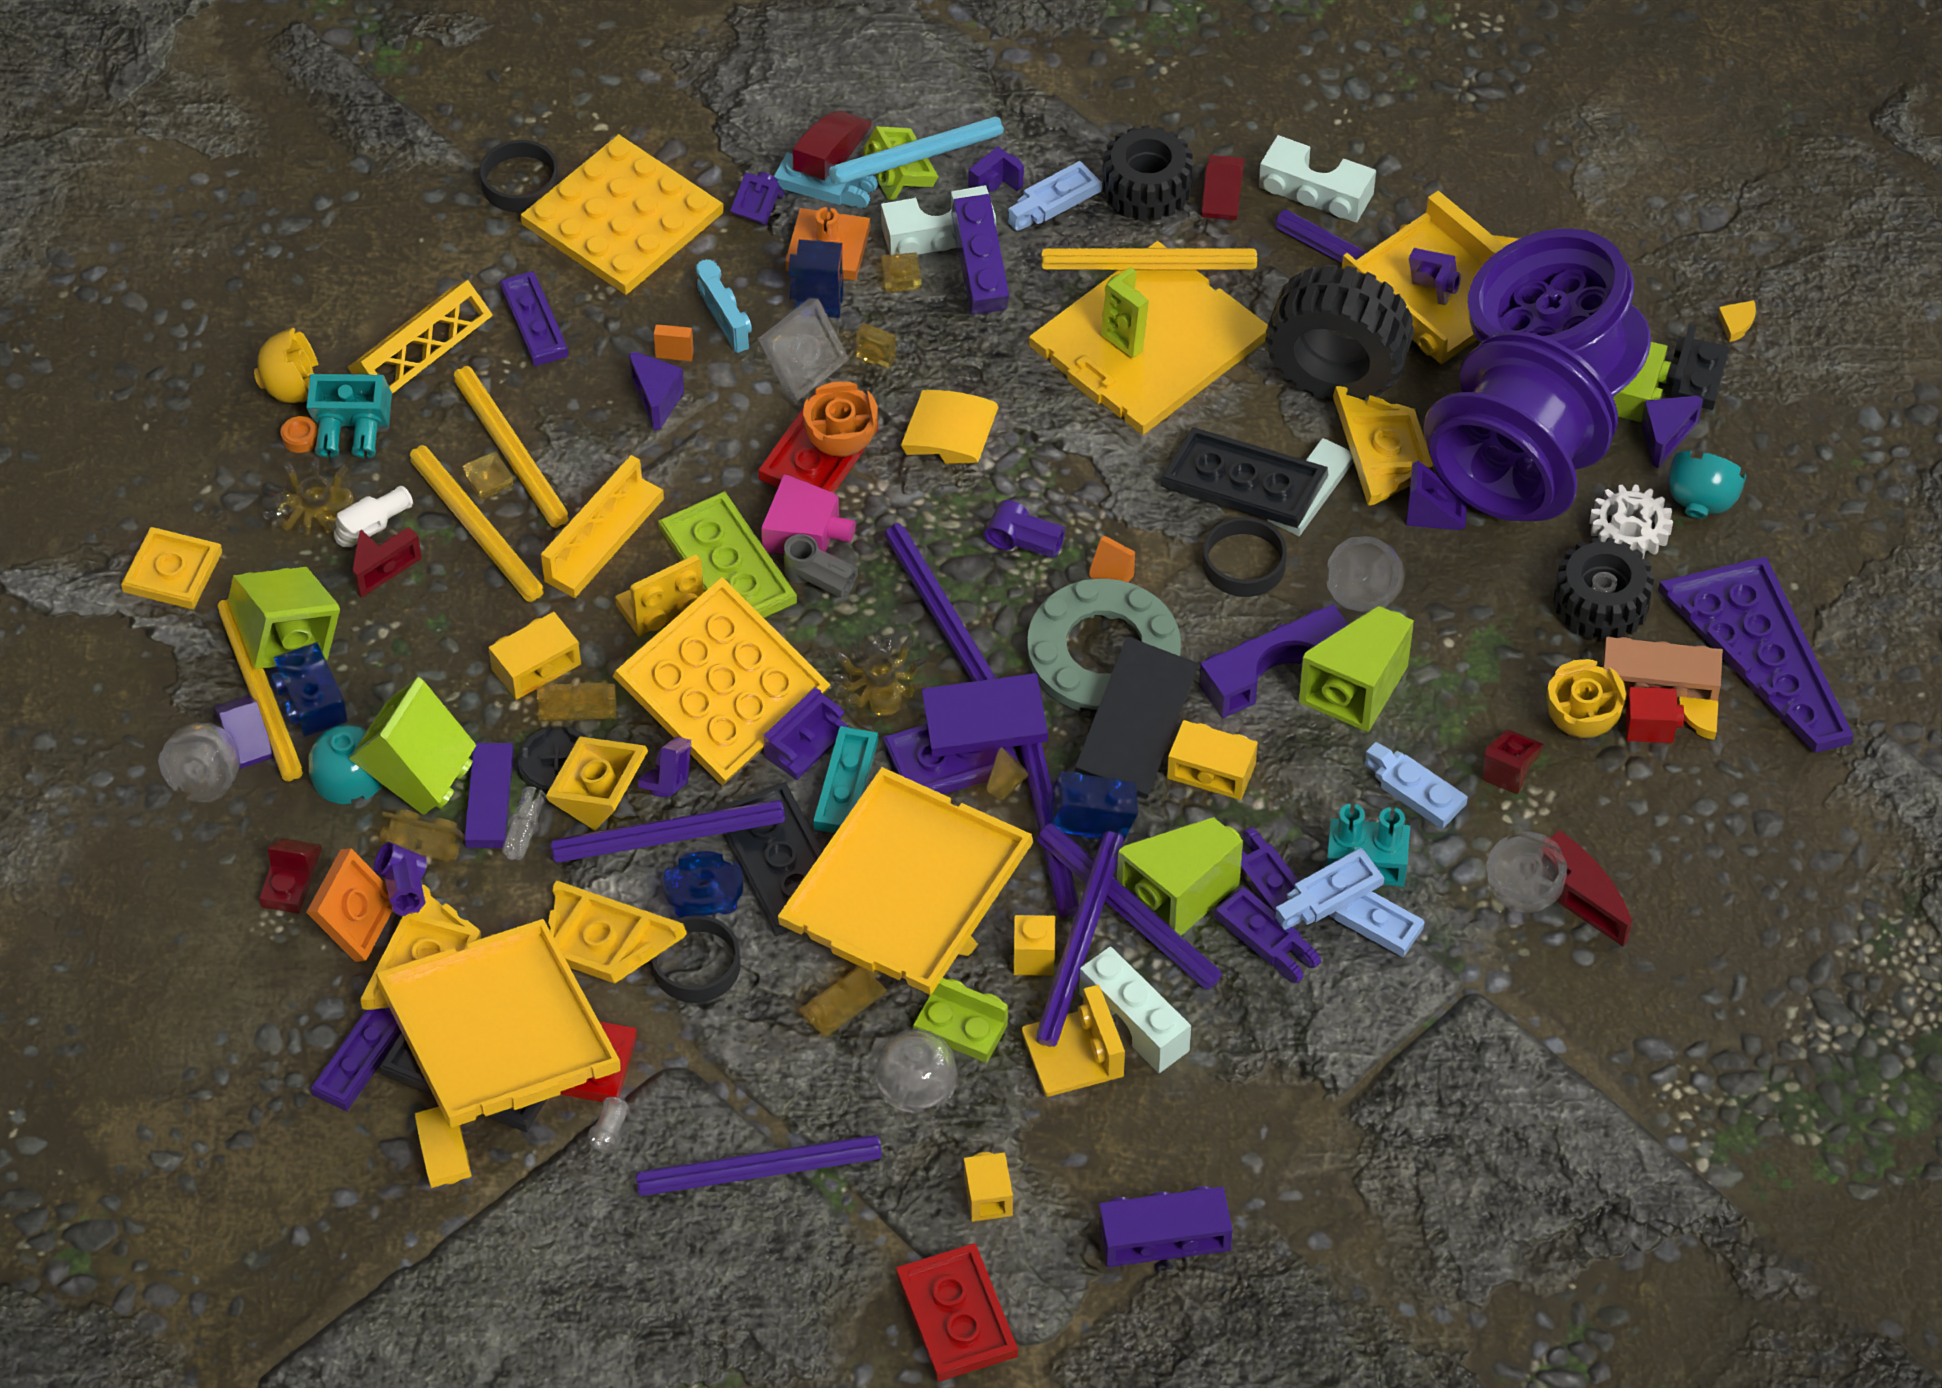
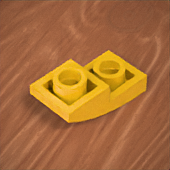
[415,1107,472,1188]

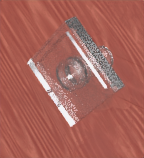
[758,298,849,401]

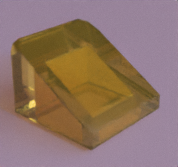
[987,747,1029,800]

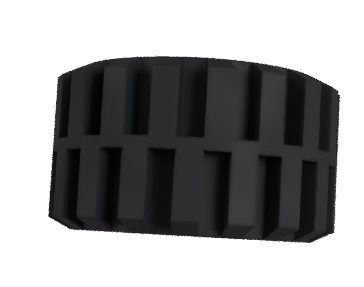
[1103,125,1193,221]
[1553,538,1654,641]

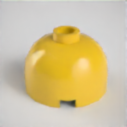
[254,328,318,404]
[1546,659,1626,738]

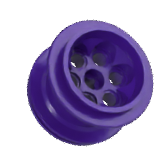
[1468,229,1651,397]
[1424,331,1618,521]

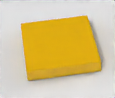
[121,527,222,610]

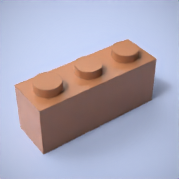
[1602,637,1723,705]

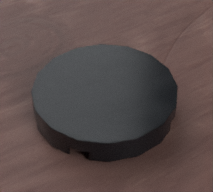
[518,726,586,796]

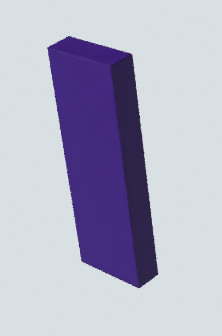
[499,271,569,367]
[465,743,514,848]
[311,1008,401,1112]

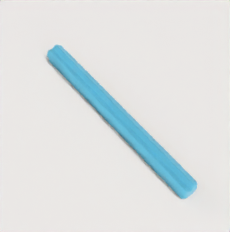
[829,117,1004,185]

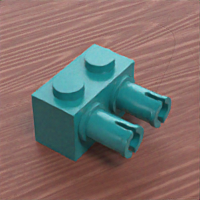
[307,374,392,458]
[1326,803,1410,887]

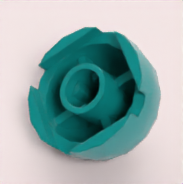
[1668,451,1747,519]
[308,725,383,805]

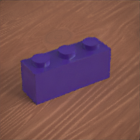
[951,193,1009,315]
[1099,1186,1233,1267]

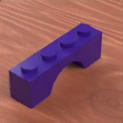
[1199,604,1349,719]

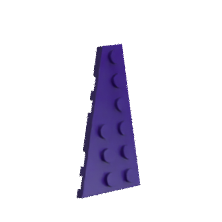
[1658,557,1853,753]

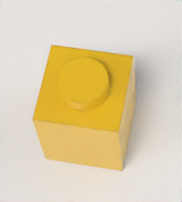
[1014,915,1055,976]
[964,1152,1013,1222]

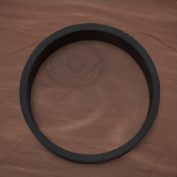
[480,140,560,213]
[1203,517,1287,597]
[651,915,741,1003]

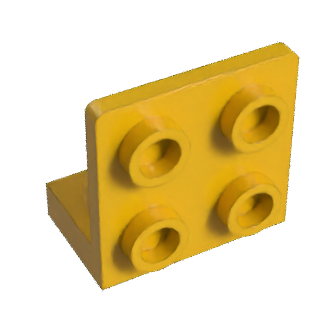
[615,555,704,637]
[1022,985,1125,1097]

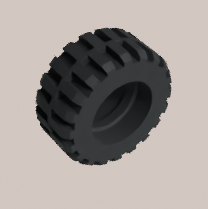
[1265,265,1414,402]

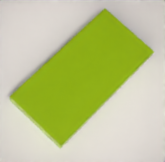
[658,491,797,618]

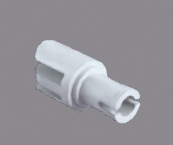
[334,486,413,547]

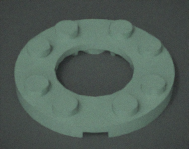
[1027,579,1181,711]

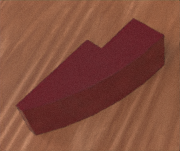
[793,110,871,181]
[1536,830,1632,947]

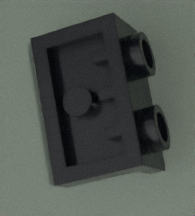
[1666,324,1730,410]

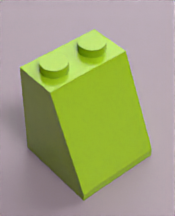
[228,567,340,669]
[1299,606,1414,732]
[349,677,476,815]
[1117,817,1243,936]

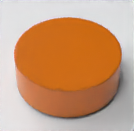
[281,416,318,453]

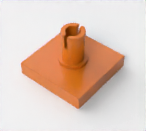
[785,207,871,281]
[306,848,392,962]

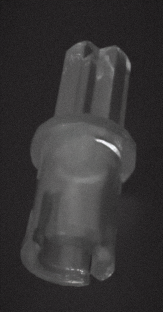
[502,787,546,860]

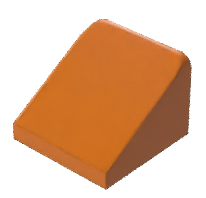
[1089,535,1135,582]

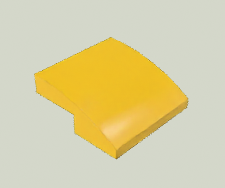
[901,390,999,464]

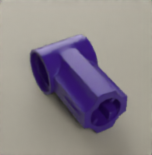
[984,500,1065,558]
[373,841,427,916]

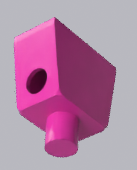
[761,474,856,554]

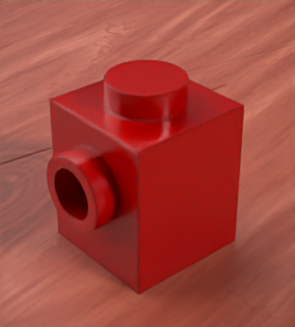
[1625,686,1684,743]

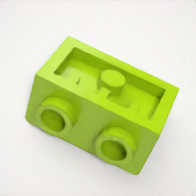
[862,126,938,200]
[1101,267,1149,358]
[914,978,1008,1063]

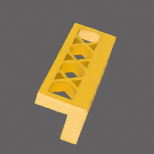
[347,280,493,393]
[541,455,664,598]

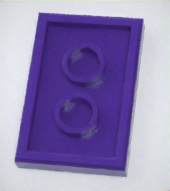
[922,673,1048,757]
[883,724,1020,794]

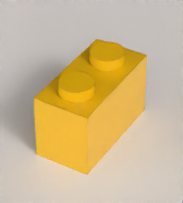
[488,612,581,700]
[1167,720,1258,800]

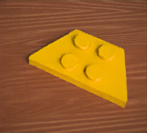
[1333,386,1433,505]
[548,880,687,984]
[361,885,481,1010]

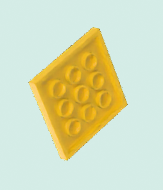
[521,134,724,295]
[613,577,831,786]

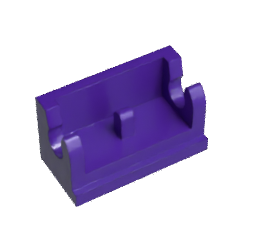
[763,687,848,780]

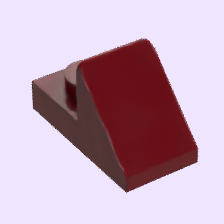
[1202,155,1245,220]
[352,527,422,598]
[1483,729,1544,794]
[259,838,322,914]

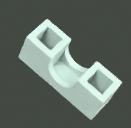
[1259,135,1376,223]
[881,185,996,259]
[1079,946,1191,1073]

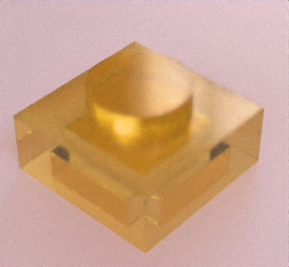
[881,252,921,292]
[856,323,896,369]
[462,451,514,500]

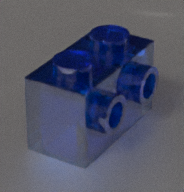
[789,240,844,318]
[271,642,348,737]
[1047,771,1138,842]

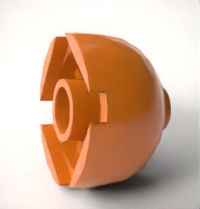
[803,381,878,457]

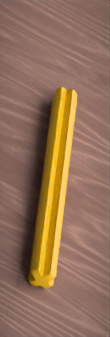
[1042,248,1257,270]
[454,366,569,528]
[410,445,543,602]
[217,599,303,782]

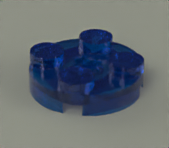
[663,851,744,917]

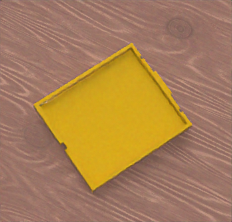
[1029,241,1268,436]
[778,767,1033,995]
[376,919,620,1128]

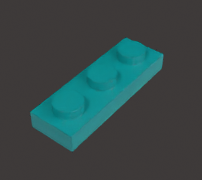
[814,726,878,833]

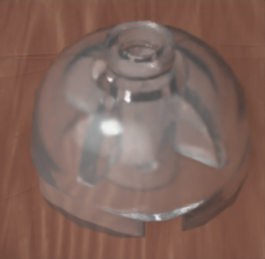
[1327,536,1405,613]
[158,722,241,802]
[1486,831,1567,914]
[875,1029,957,1113]

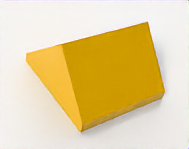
[546,737,648,831]

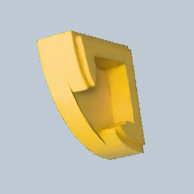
[1718,300,1756,342]
[1678,696,1718,740]

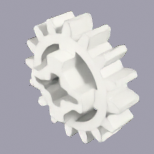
[1589,485,1673,559]

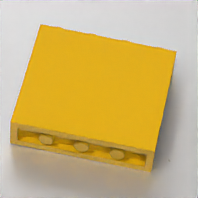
[1342,191,1505,364]

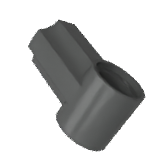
[783,534,858,598]

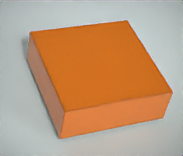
[654,325,694,362]

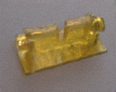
[537,680,616,722]
[380,809,465,862]
[799,965,887,1038]

